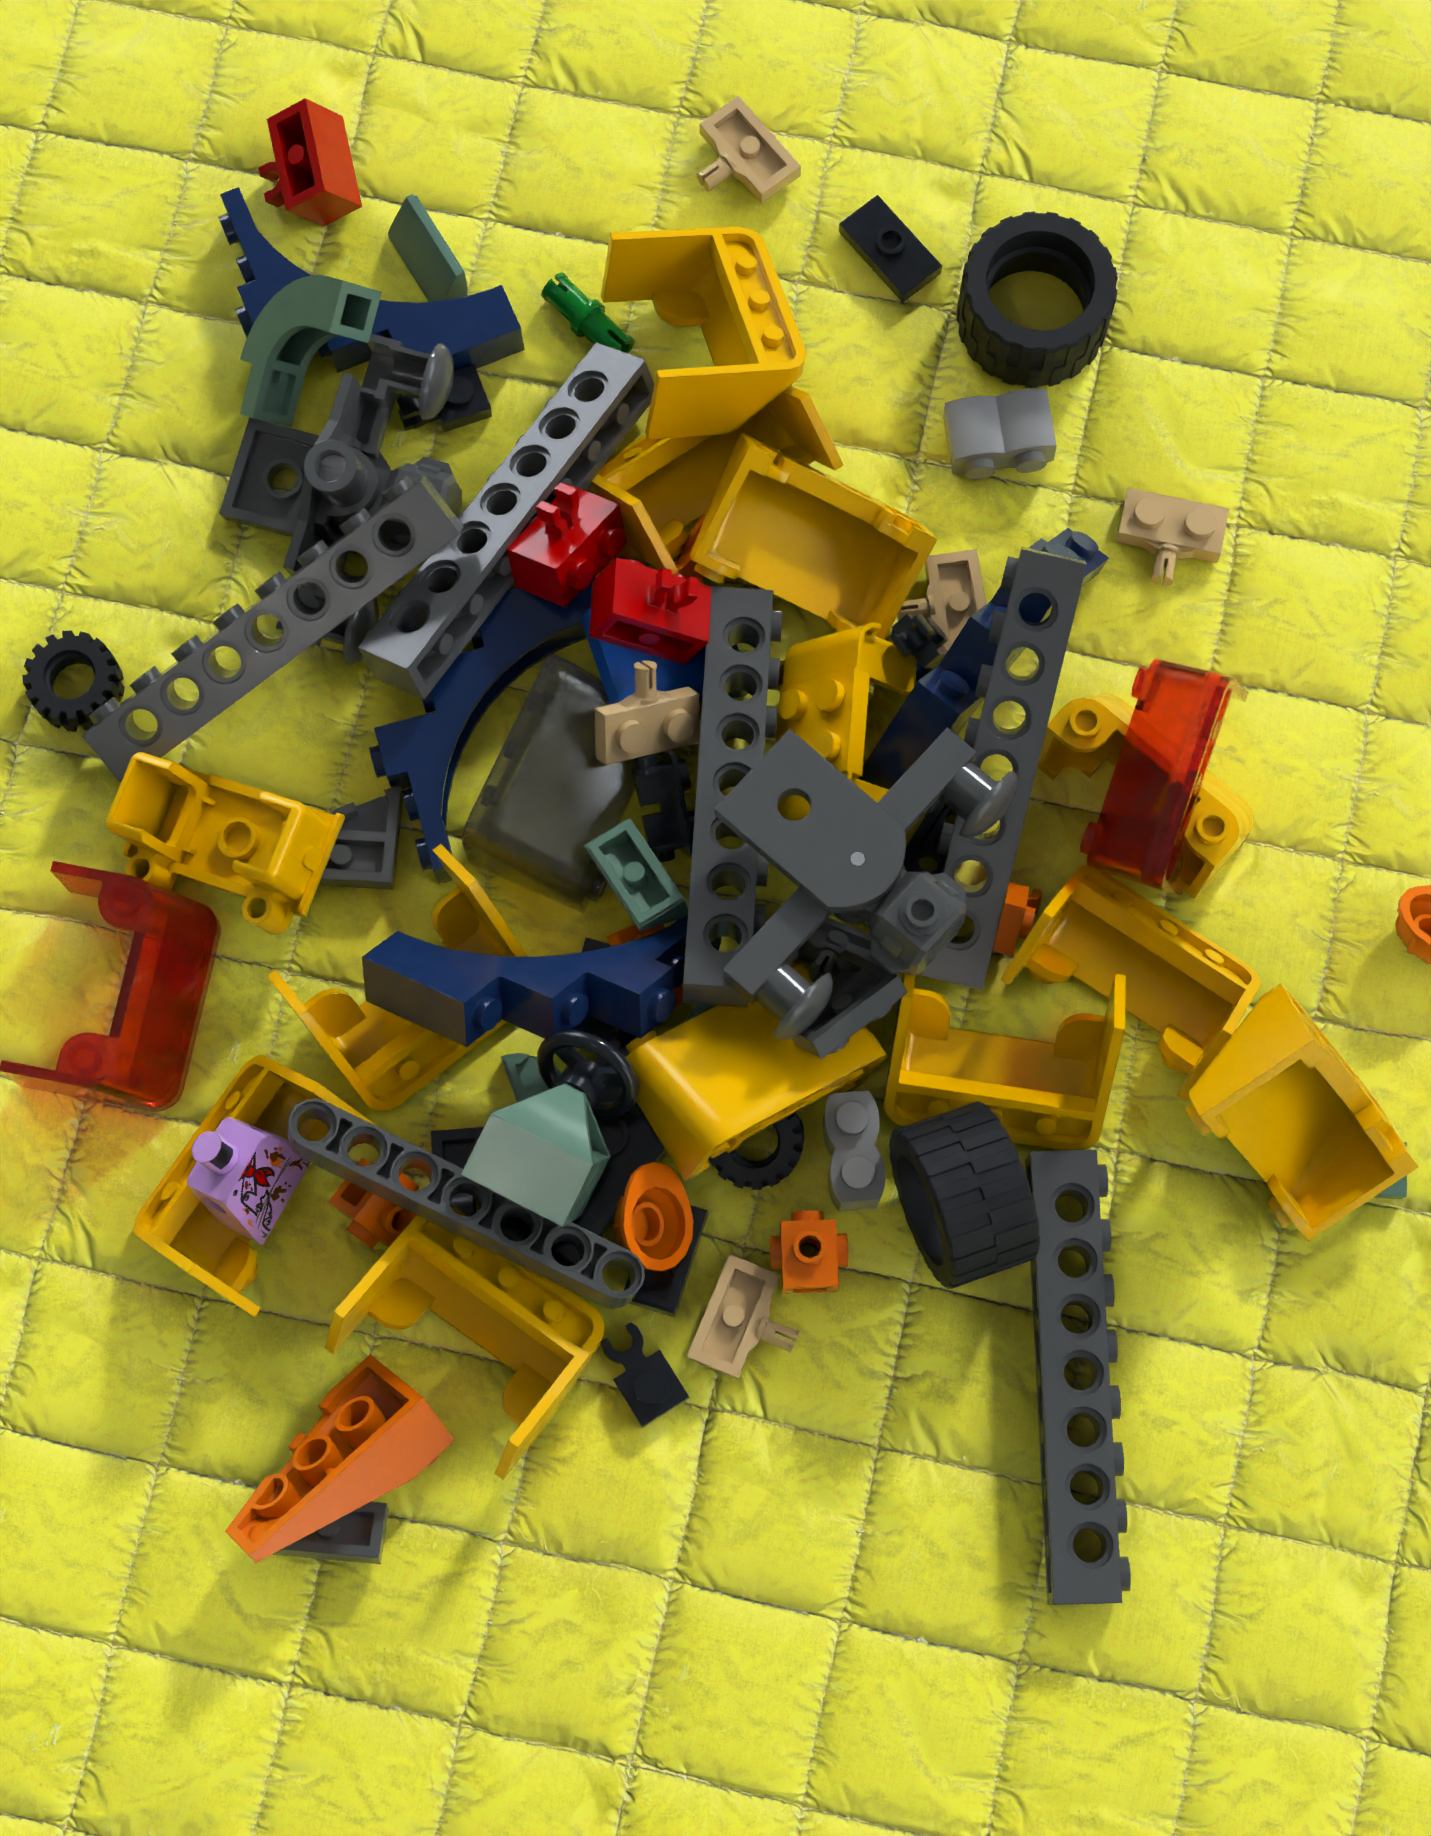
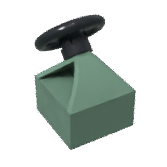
[461,1030,639,1227]

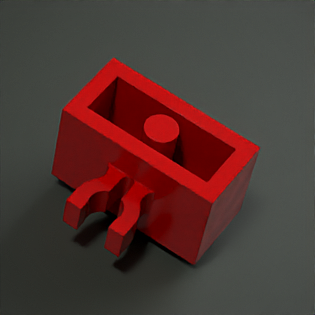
[258,98,362,227]
[506,483,627,607]
[589,557,711,665]

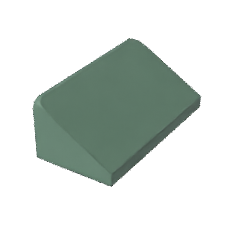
[388,194,468,302]
[584,818,688,932]

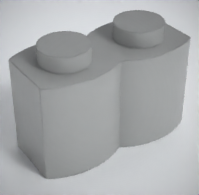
[943,389,1057,480]
[822,1090,885,1212]

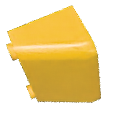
[690,433,937,640]
[1037,693,1254,898]
[626,964,887,1181]
[1185,983,1419,1241]

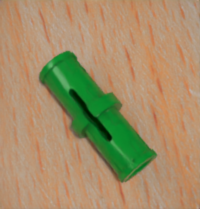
[541,272,635,354]

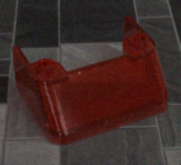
[1080,658,1249,896]
[0,861,221,1112]

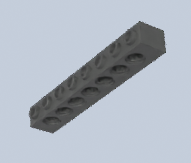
[358,343,654,700]
[82,475,464,783]
[919,546,1087,990]
[682,586,782,1007]
[1025,1150,1131,1605]

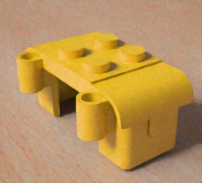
[776,622,917,821]
[106,752,345,935]

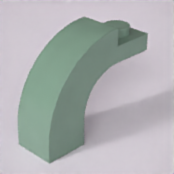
[240,275,382,428]

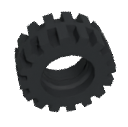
[22,630,125,732]
[708,1111,804,1190]

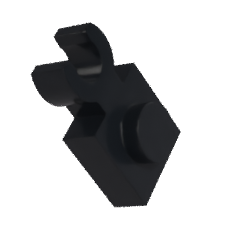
[601,1322,690,1428]

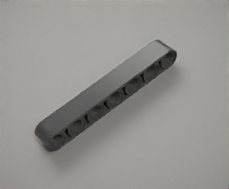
[288,1099,645,1309]

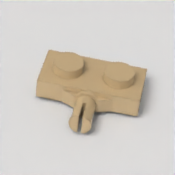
[697,96,801,204]
[1116,488,1229,586]
[897,549,986,651]
[595,660,699,765]
[687,1254,799,1379]

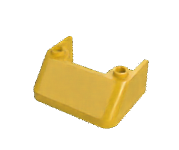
[601,226,806,440]
[590,386,844,574]
[267,844,528,1111]
[1001,866,1261,1101]
[884,973,1126,1150]
[133,1055,378,1317]
[324,1205,604,1480]

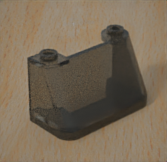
[462,654,672,914]

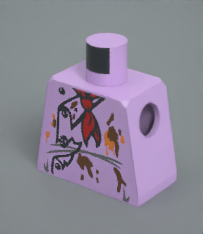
[187,1117,310,1245]

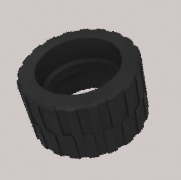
[957,211,1118,388]
[889,1101,1040,1289]

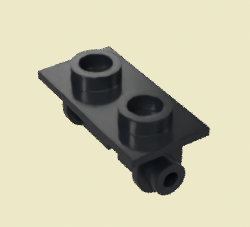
[631,750,695,862]

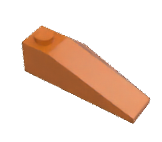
[225,1354,455,1563]

